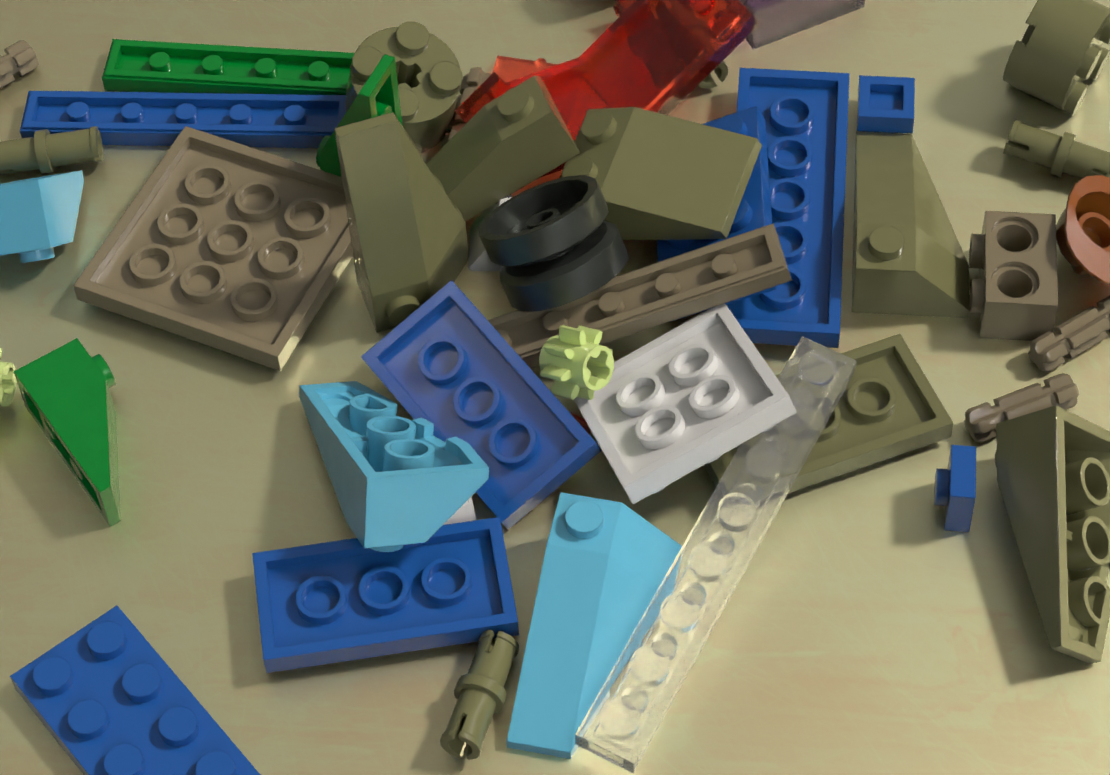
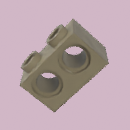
[969,211,1058,341]

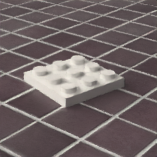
[574,303,797,504]

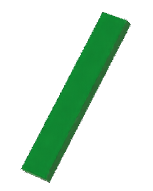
[102,39,354,95]

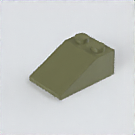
[559,107,762,240]

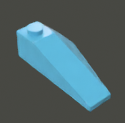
[0,170,84,263]
[299,381,489,552]
[506,492,683,759]

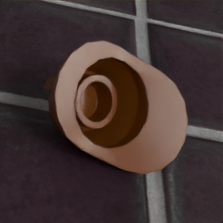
[1056,175,1110,285]

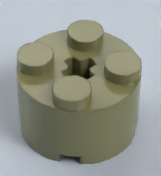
[1003,0,1110,115]
[345,22,463,153]

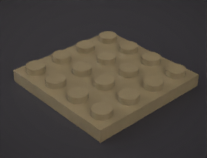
[73,126,353,371]

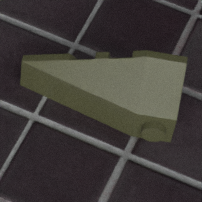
[426,76,580,222]
[335,112,469,333]
[851,131,969,318]
[995,406,1110,664]

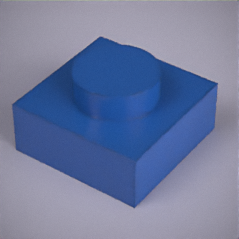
[857,75,915,134]
[934,445,976,532]

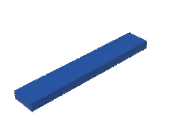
[20,91,346,148]

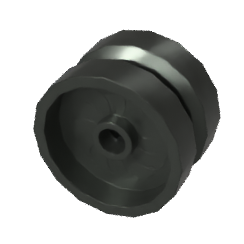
[478,175,629,312]

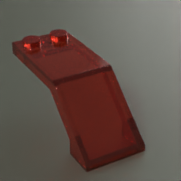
[455,0,761,179]

